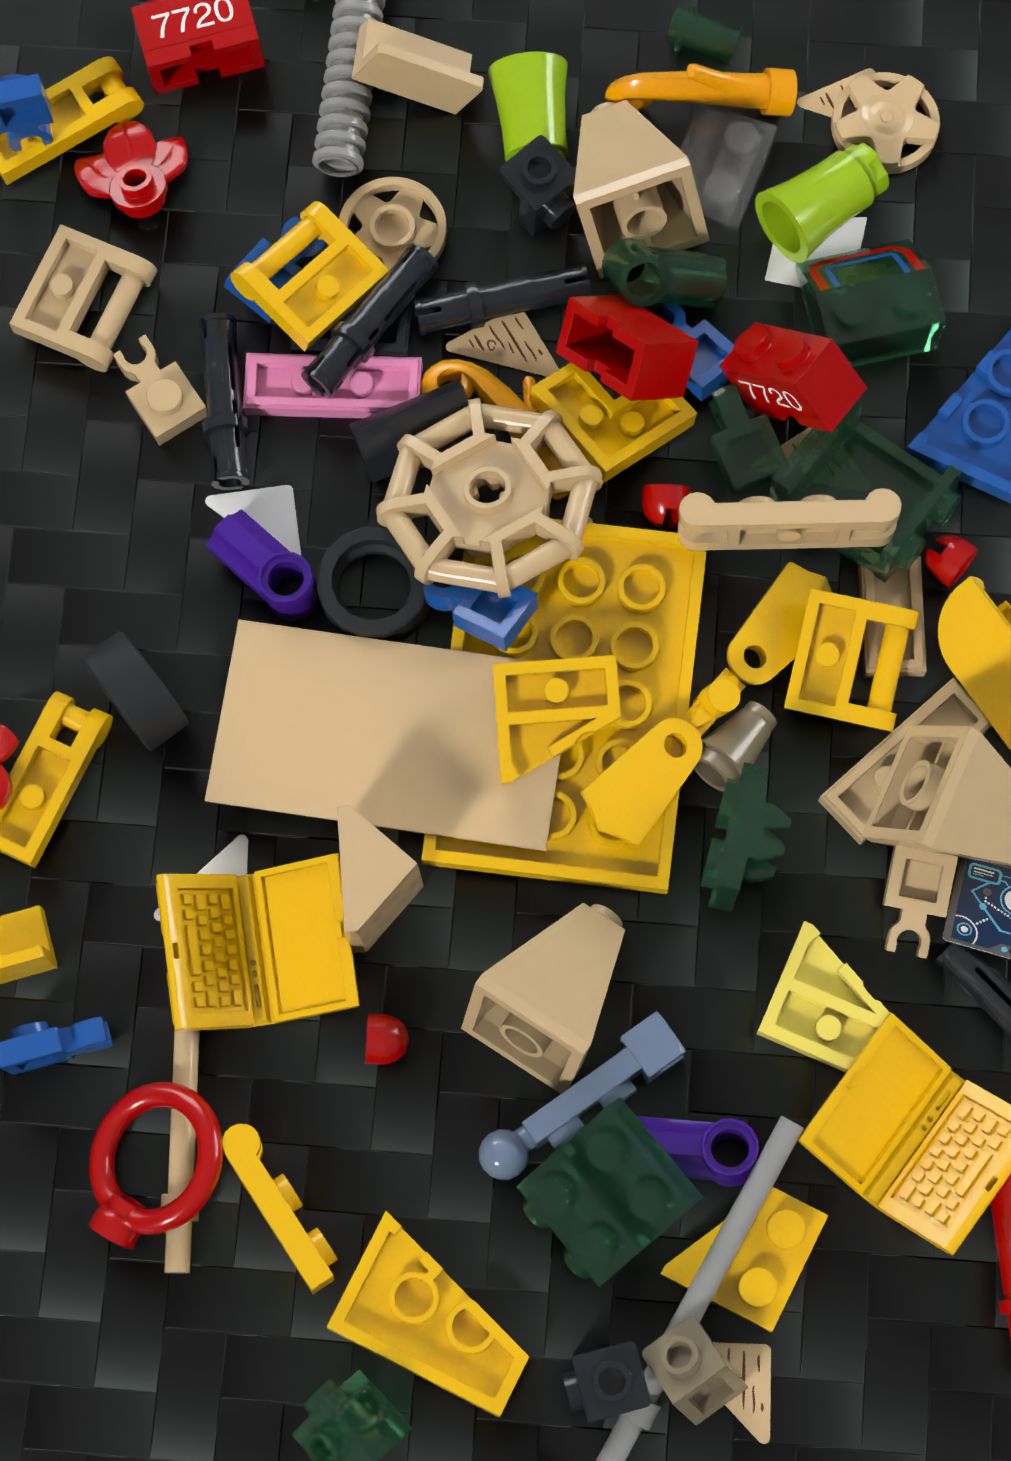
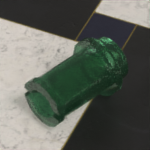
[666,5,742,64]

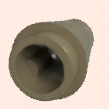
[694,701,777,792]

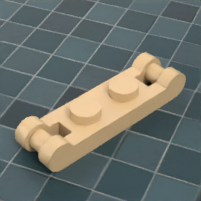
[677,488,902,551]

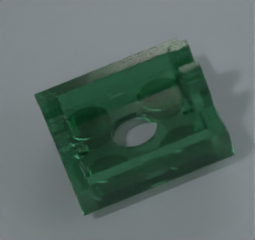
[700,762,792,912]

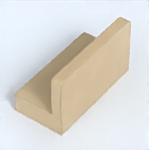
[352,18,484,115]

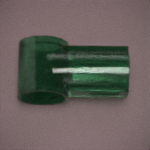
[602,238,728,309]

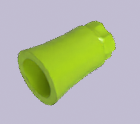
[488,51,568,161]
[755,143,889,263]

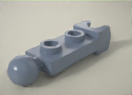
[479,1011,686,1180]

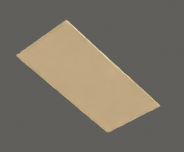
[205,619,561,851]

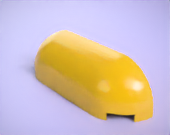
[938,576,1011,751]

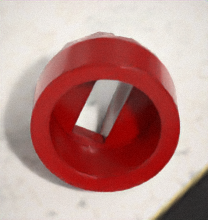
[642,484,691,528]
[925,534,979,588]
[365,1013,409,1065]

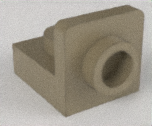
[642,1316,748,1426]

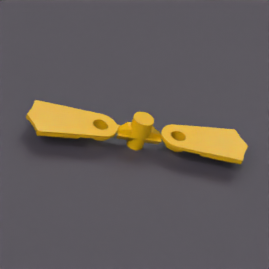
[581,562,832,846]

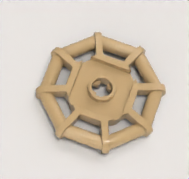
[376,398,603,598]

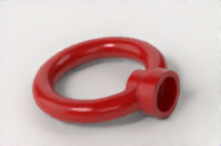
[89,1082,223,1249]

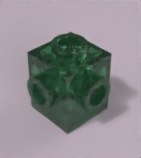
[292,1369,412,1461]

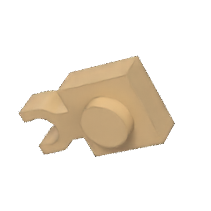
[113,335,207,446]
[882,845,958,959]

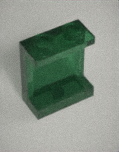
[769,401,962,583]

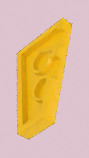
[327,1211,529,1418]

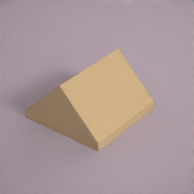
[337,805,424,953]

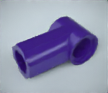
[206,509,319,622]
[632,1116,759,1187]

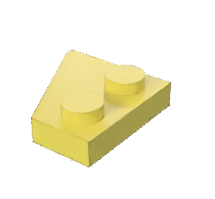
[757,921,890,1073]

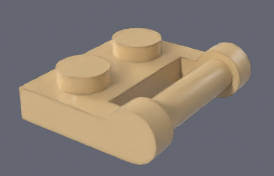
[9,224,157,372]

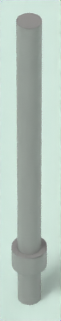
[596,1115,804,1461]

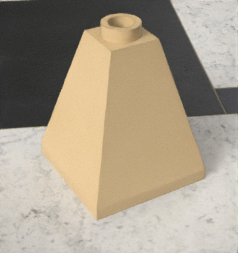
[573,100,710,279]
[861,725,1011,866]
[461,903,625,1094]

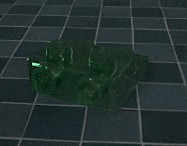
[517,1097,704,1287]

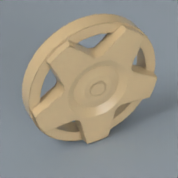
[831,72,940,174]
[339,177,447,270]

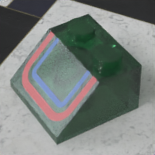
[795,239,947,367]

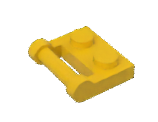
[230,201,389,352]
[784,588,920,732]

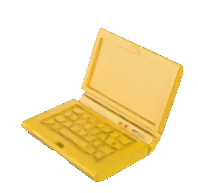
[156,853,360,1031]
[798,1012,1011,1256]

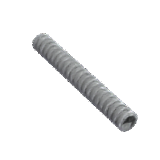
[312,0,386,177]

